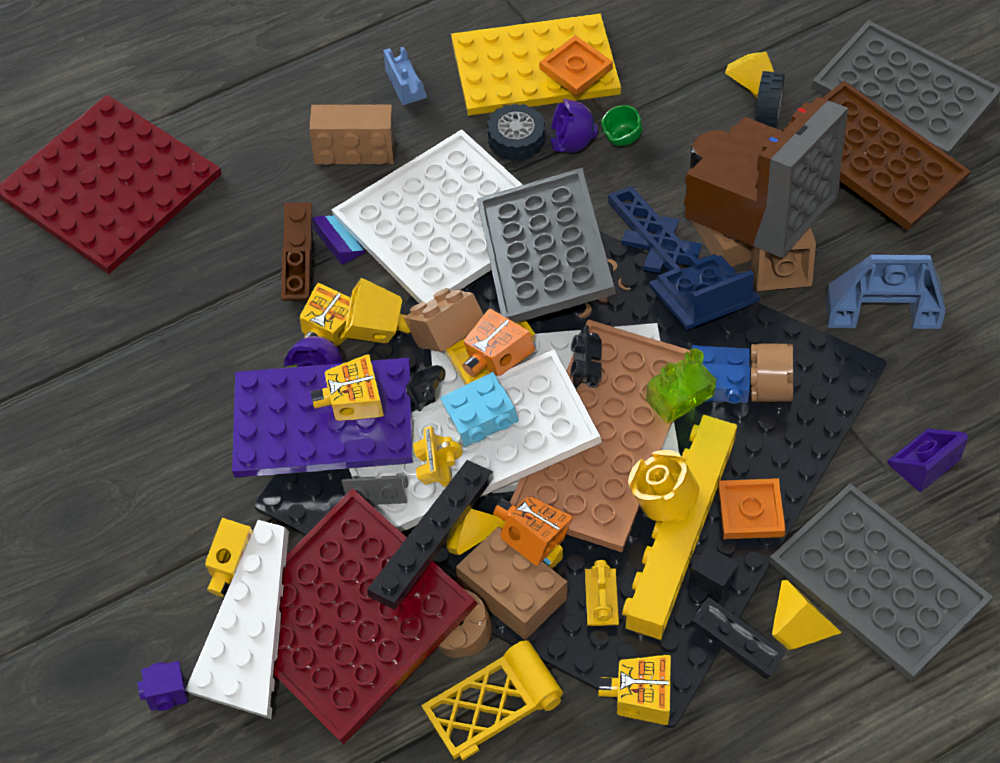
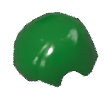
[601,105,643,147]

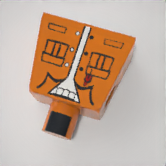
[462,309,535,377]
[493,497,573,566]

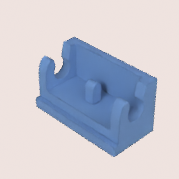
[383,47,427,105]

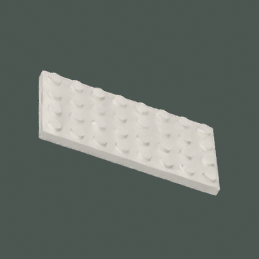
[349,349,602,532]

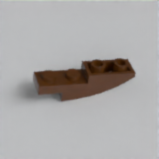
[281,202,313,301]

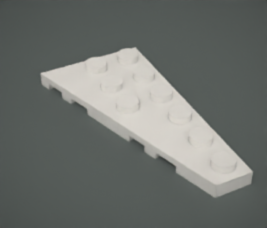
[185,520,289,719]

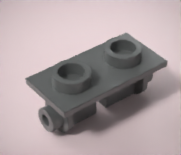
[342,473,408,505]

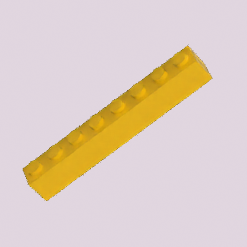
[622,415,737,640]

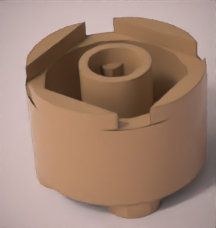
[751,344,793,402]
[437,589,492,659]

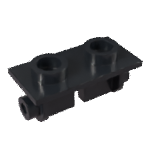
[570,325,602,389]
[405,362,446,412]

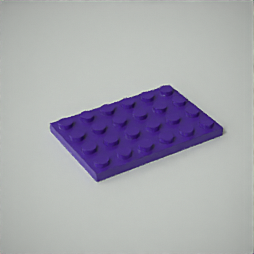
[232,358,413,478]

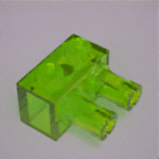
[646,348,717,425]

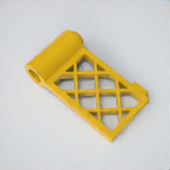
[421,640,563,761]

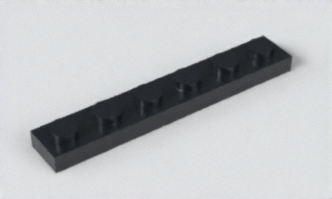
[367,460,493,610]

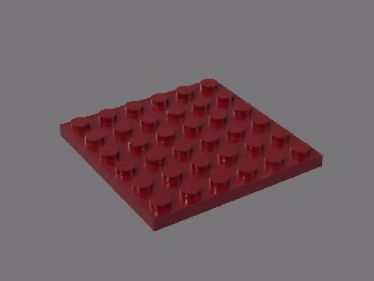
[0,95,221,274]
[273,488,478,744]

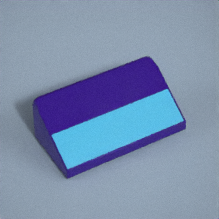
[312,215,365,265]

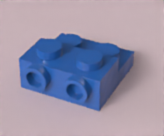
[690,345,750,404]

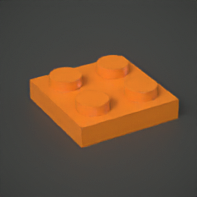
[539,35,613,96]
[718,478,785,539]

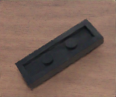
[689,597,786,680]

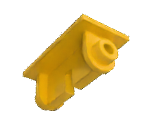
[585,560,619,626]

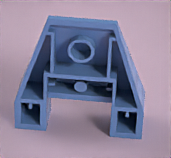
[825,255,945,329]

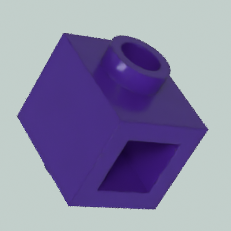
[137,661,188,711]

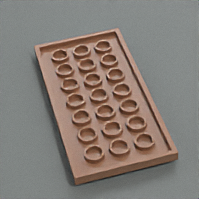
[510,320,698,552]

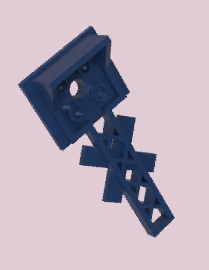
[608,186,760,330]

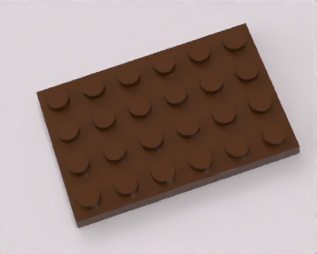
[782,81,971,231]

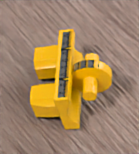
[413,426,463,487]

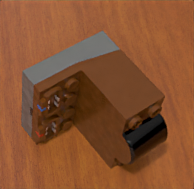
[684,97,848,258]

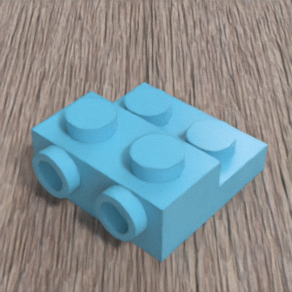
[440,372,519,447]

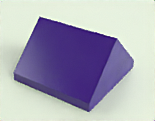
[887,428,968,493]

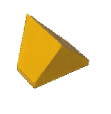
[725,52,774,98]
[446,509,505,555]
[772,580,842,650]

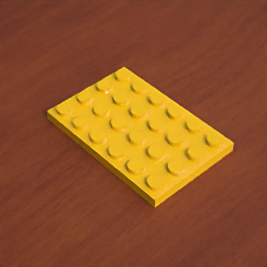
[451,13,621,116]

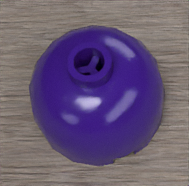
[551,99,597,153]
[284,336,343,368]

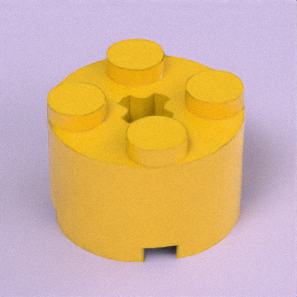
[628,450,700,522]

